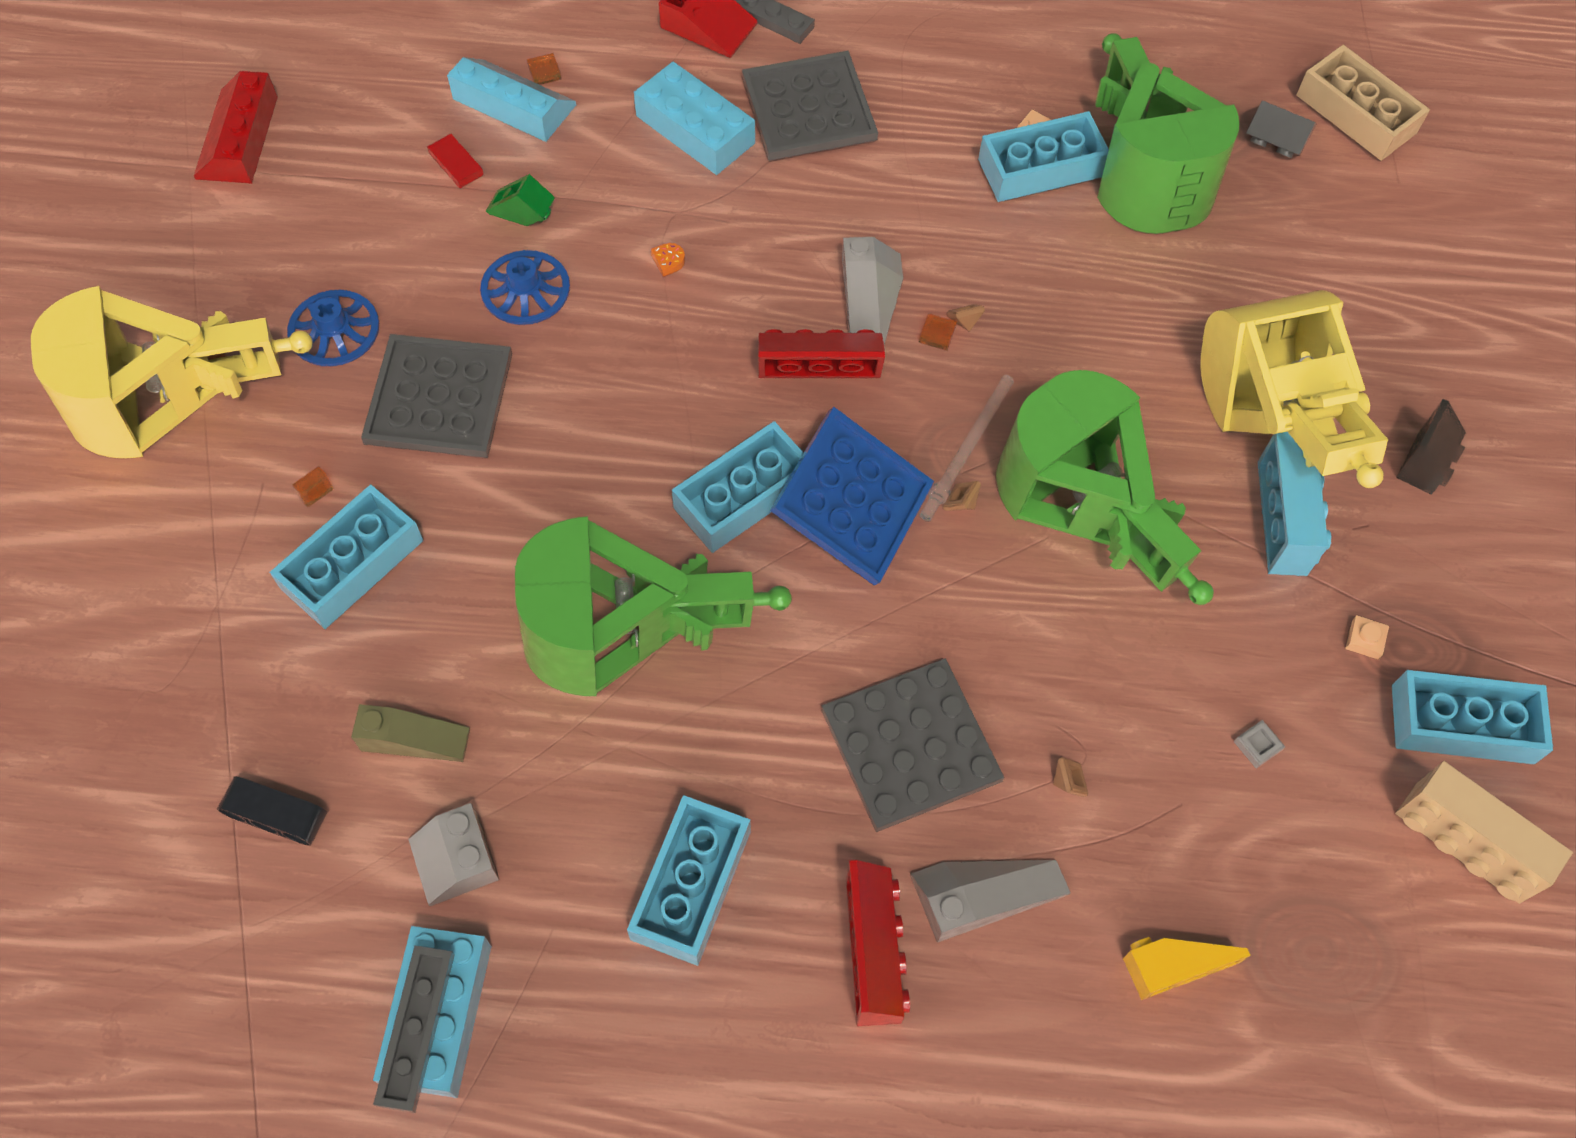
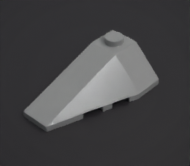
[842,237,903,345]
[910,860,1071,943]

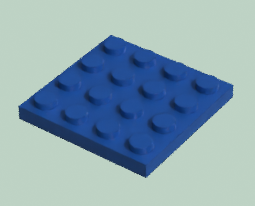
[770,407,934,585]

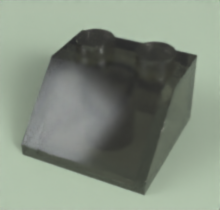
[1396,399,1466,495]

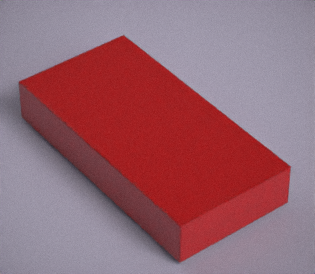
[427,134,484,188]

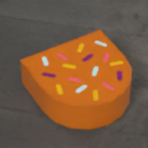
[651,243,685,277]

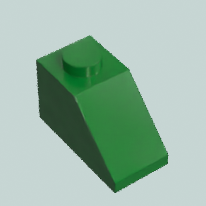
[486,174,555,226]

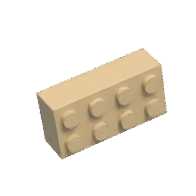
[1297,45,1430,161]
[1395,761,1573,904]

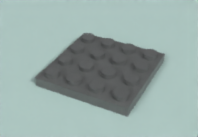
[742,51,878,161]
[361,334,512,458]
[821,658,1005,832]

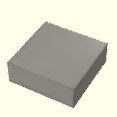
[1234,720,1285,769]

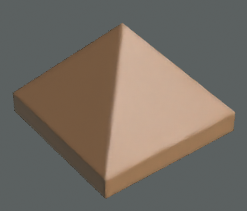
[947,304,985,332]
[943,481,981,511]
[1053,757,1088,797]

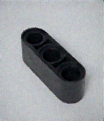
[217,776,327,846]

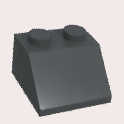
[1246,100,1317,158]

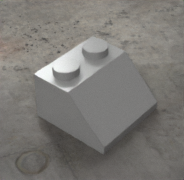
[408,803,499,906]

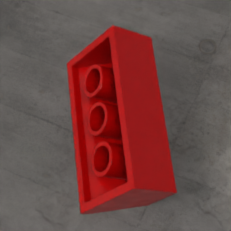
[194,71,278,184]
[758,329,885,378]
[846,860,910,1026]

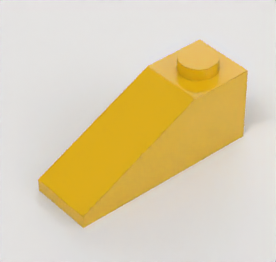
[1123,937,1250,1000]

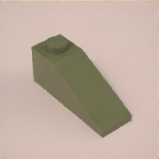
[351,704,470,762]

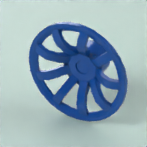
[480,250,570,325]
[287,290,380,366]

